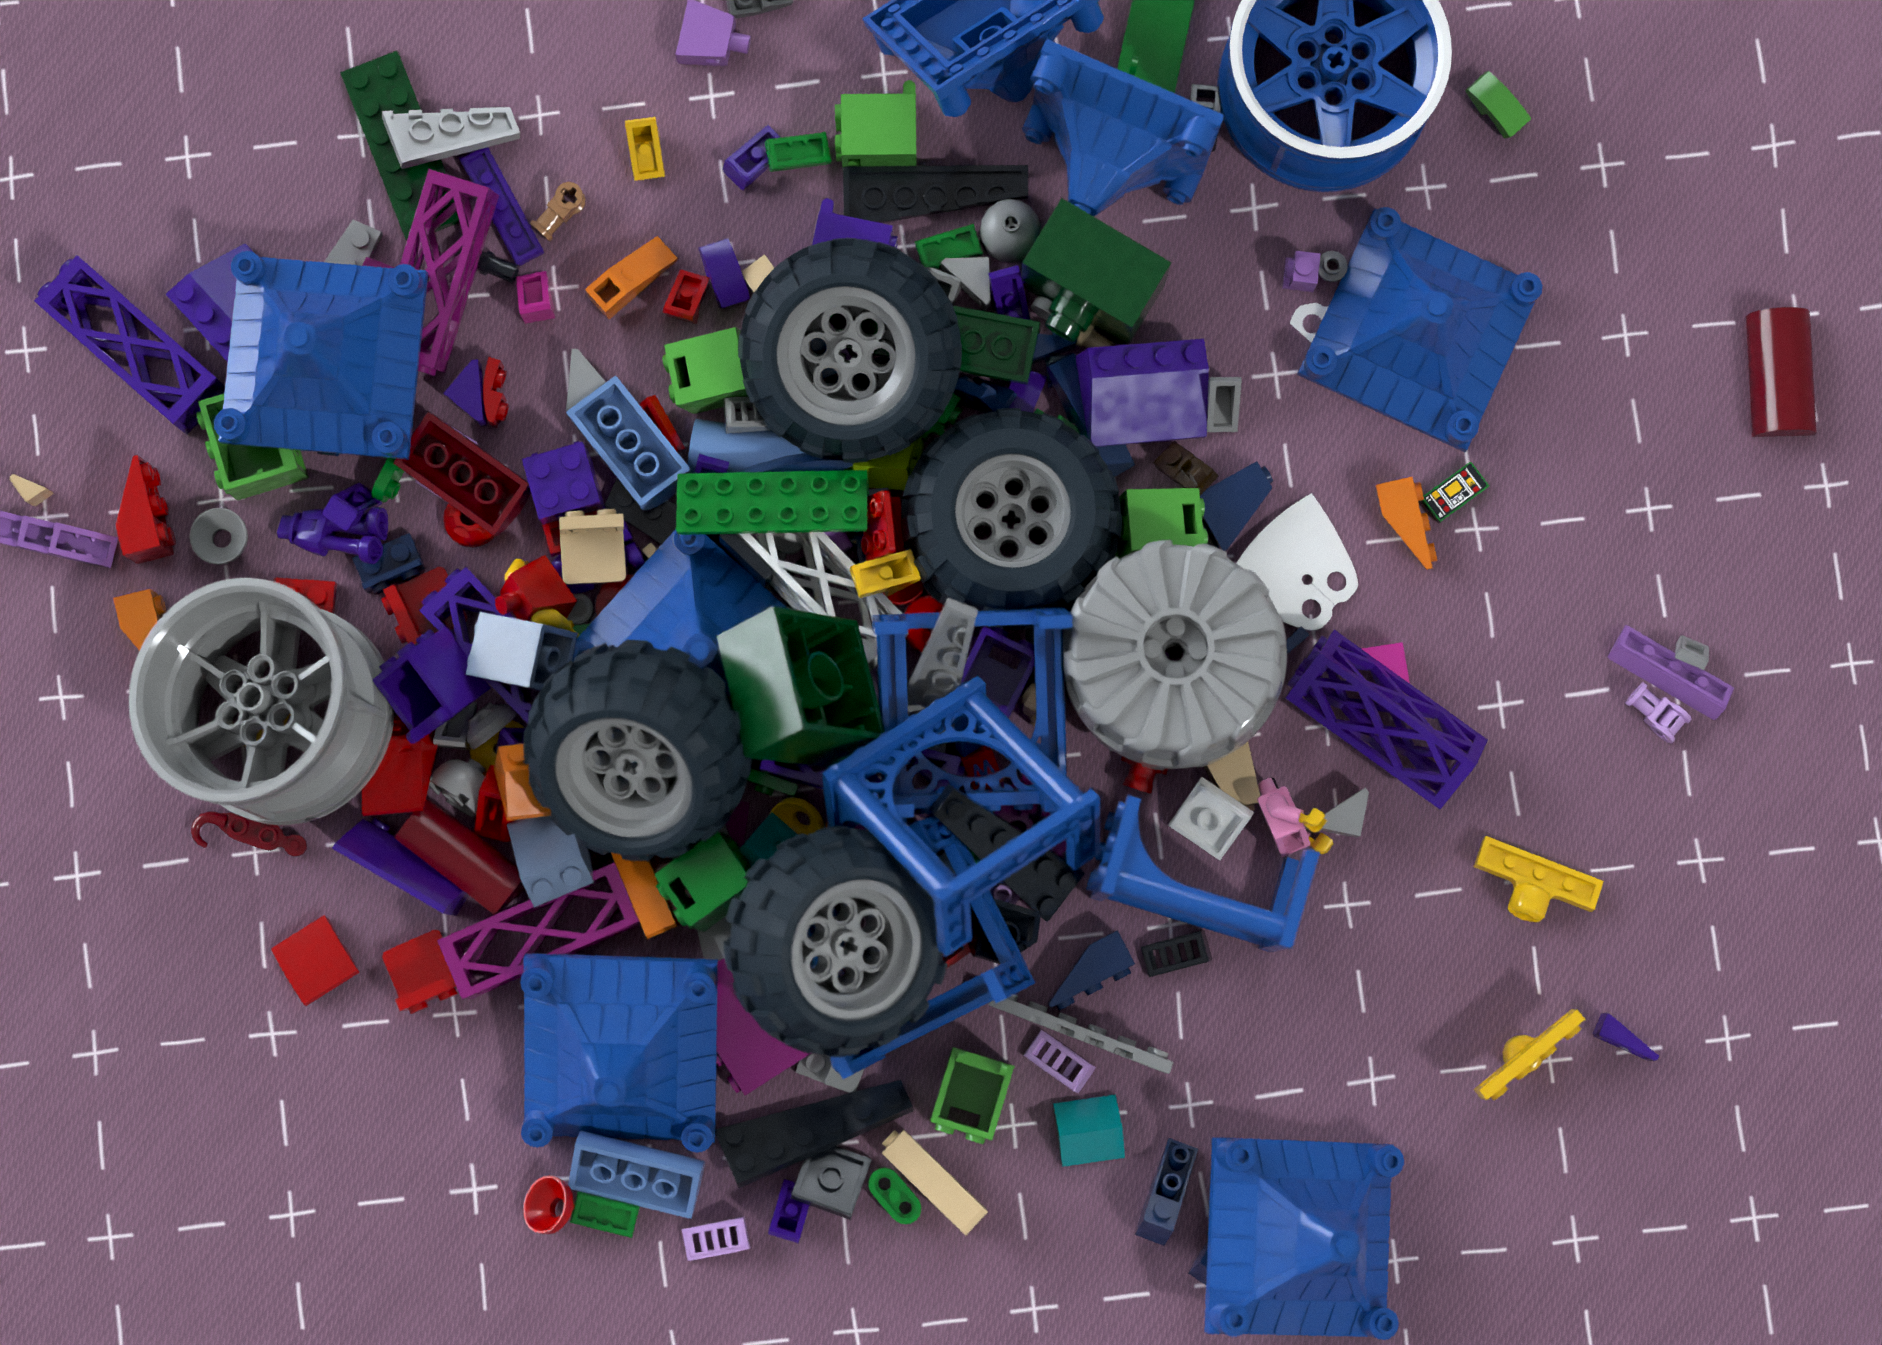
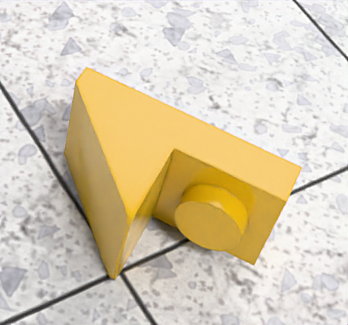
[625,117,665,181]
[850,549,921,599]

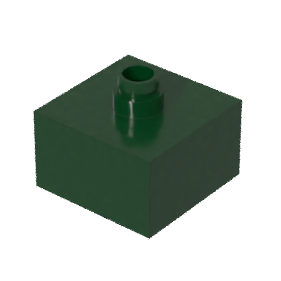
[1021,198,1171,345]
[717,606,885,767]

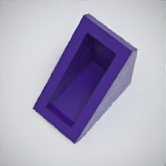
[443,359,487,427]

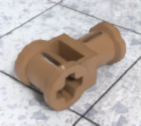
[529,182,586,242]

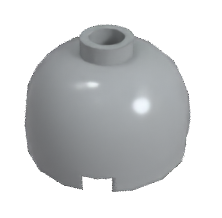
[979,199,1041,263]
[429,759,486,817]

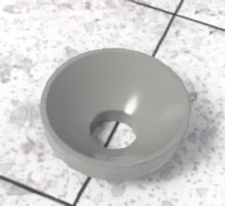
[190,508,248,565]
[467,703,518,750]

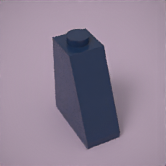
[1200,461,1273,551]

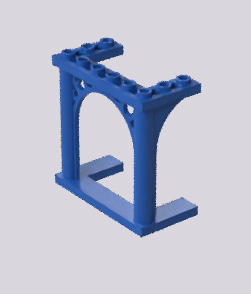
[872,608,1072,823]
[822,676,1100,957]
[1086,795,1320,952]
[807,816,1035,1080]

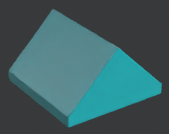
[1053,1094,1125,1167]

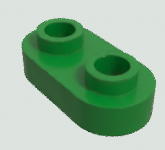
[371,458,404,503]
[869,1167,921,1224]

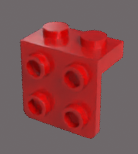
[861,490,905,561]
[381,567,468,646]
[382,930,458,1014]

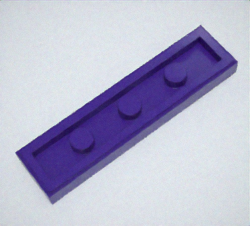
[459,147,545,266]

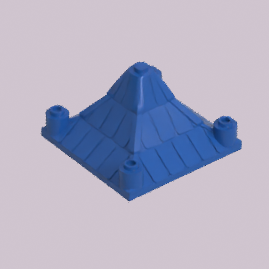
[862,0,1104,117]
[1022,39,1225,216]
[1297,207,1543,452]
[214,251,428,460]
[572,529,788,696]
[520,953,718,1153]
[1204,1137,1404,1340]

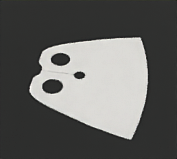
[1236,493,1358,630]

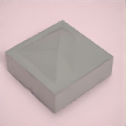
[1675,635,1709,670]

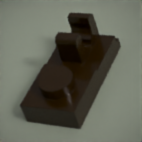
[1153,441,1219,496]

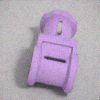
[1625,682,1692,744]

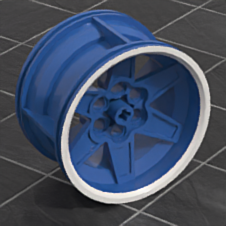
[1217,0,1452,192]

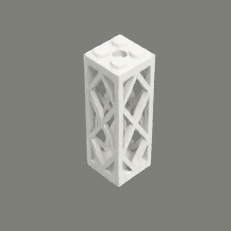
[736,532,908,672]

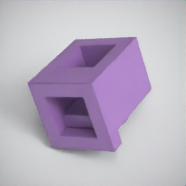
[1282,251,1321,292]

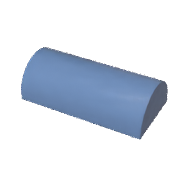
[566,375,691,510]
[687,419,804,473]
[568,1130,705,1219]

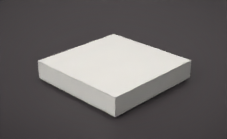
[1168,777,1254,860]

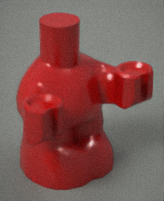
[1121,756,1169,794]

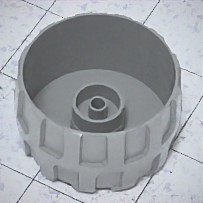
[1063,540,1287,770]

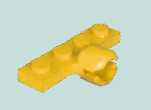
[1474,836,1604,922]
[1473,1009,1585,1101]

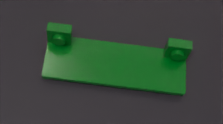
[1117,0,1195,93]
[676,470,869,535]

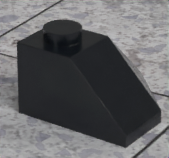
[967,898,1041,964]

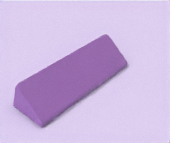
[1608,625,1734,720]

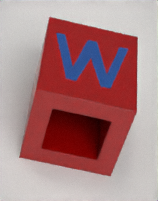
[957,745,1004,789]

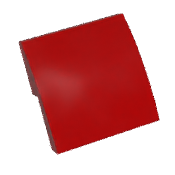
[271,915,360,1006]

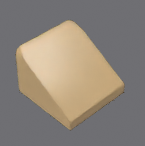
[10,474,53,507]

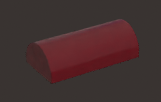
[1746,307,1817,437]
[394,411,531,536]
[394,799,524,915]

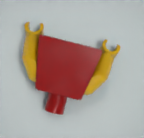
[495,555,580,638]

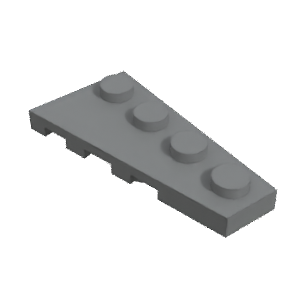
[382,107,520,169]

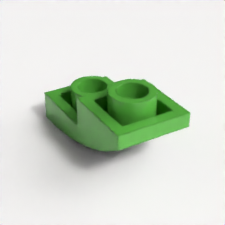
[1465,71,1531,139]

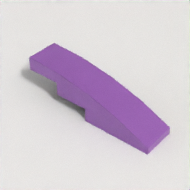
[0,511,118,568]

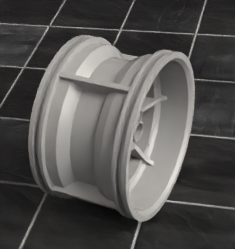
[129,578,395,825]

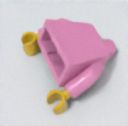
[1257,778,1333,857]

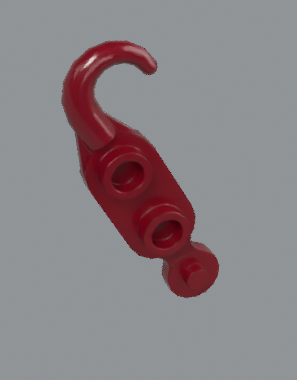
[191,811,307,857]

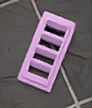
[1023,1030,1096,1093]
[682,1216,751,1261]

